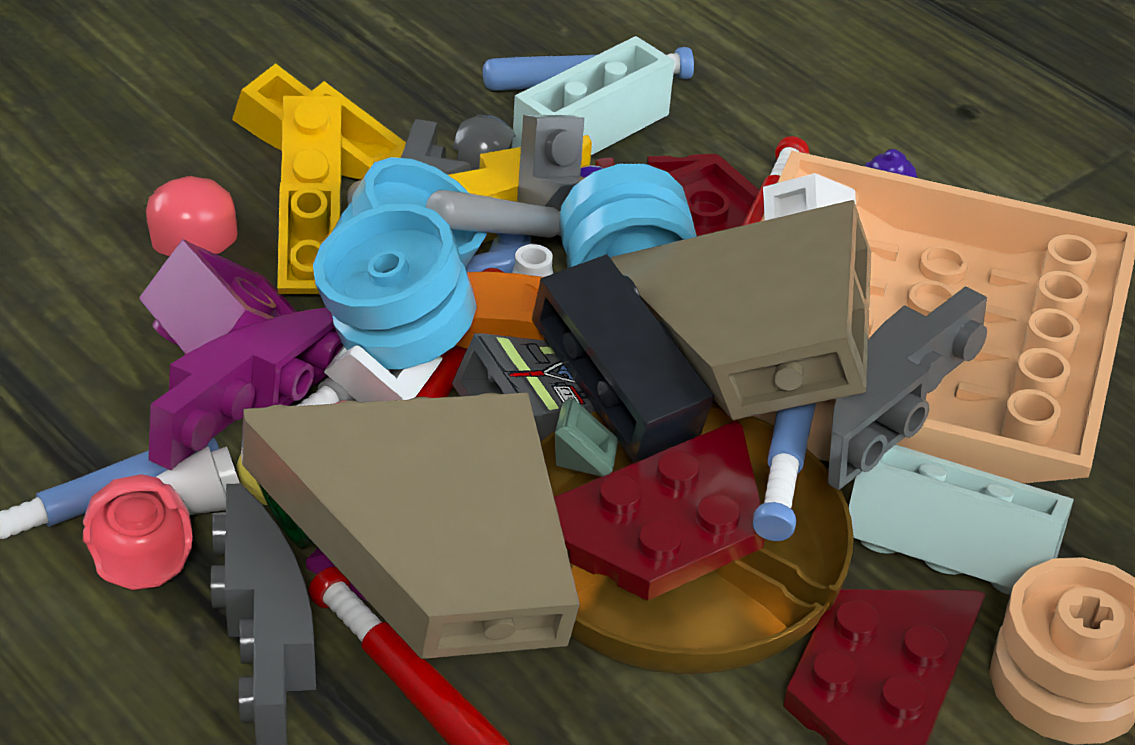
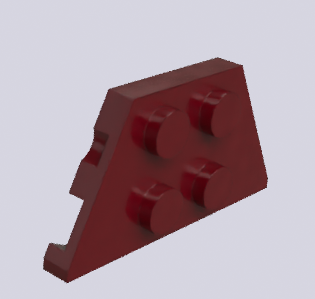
[595,154,759,236]
[554,420,765,601]
[783,589,985,745]

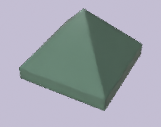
[555,397,618,477]

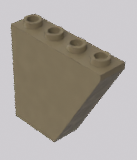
[611,199,872,420]
[241,393,580,659]

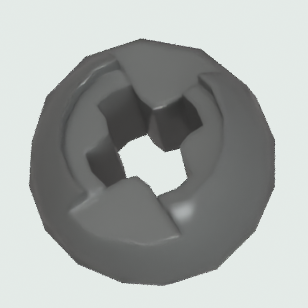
[452,115,516,171]

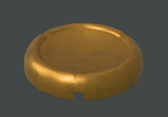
[540,403,854,674]

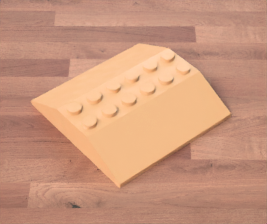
[754,150,1135,483]

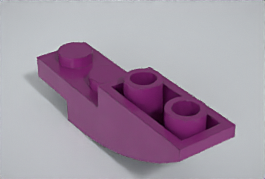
[148,307,343,470]

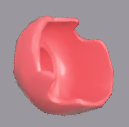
[146,176,238,256]
[82,474,192,591]

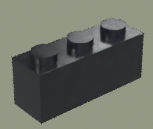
[532,254,714,463]

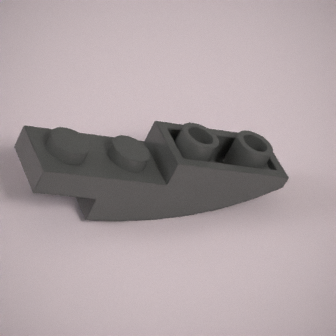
[828,286,987,490]
[211,483,316,745]

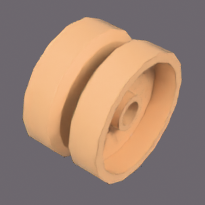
[989,557,1135,745]

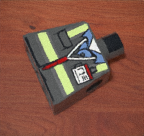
[452,333,596,442]

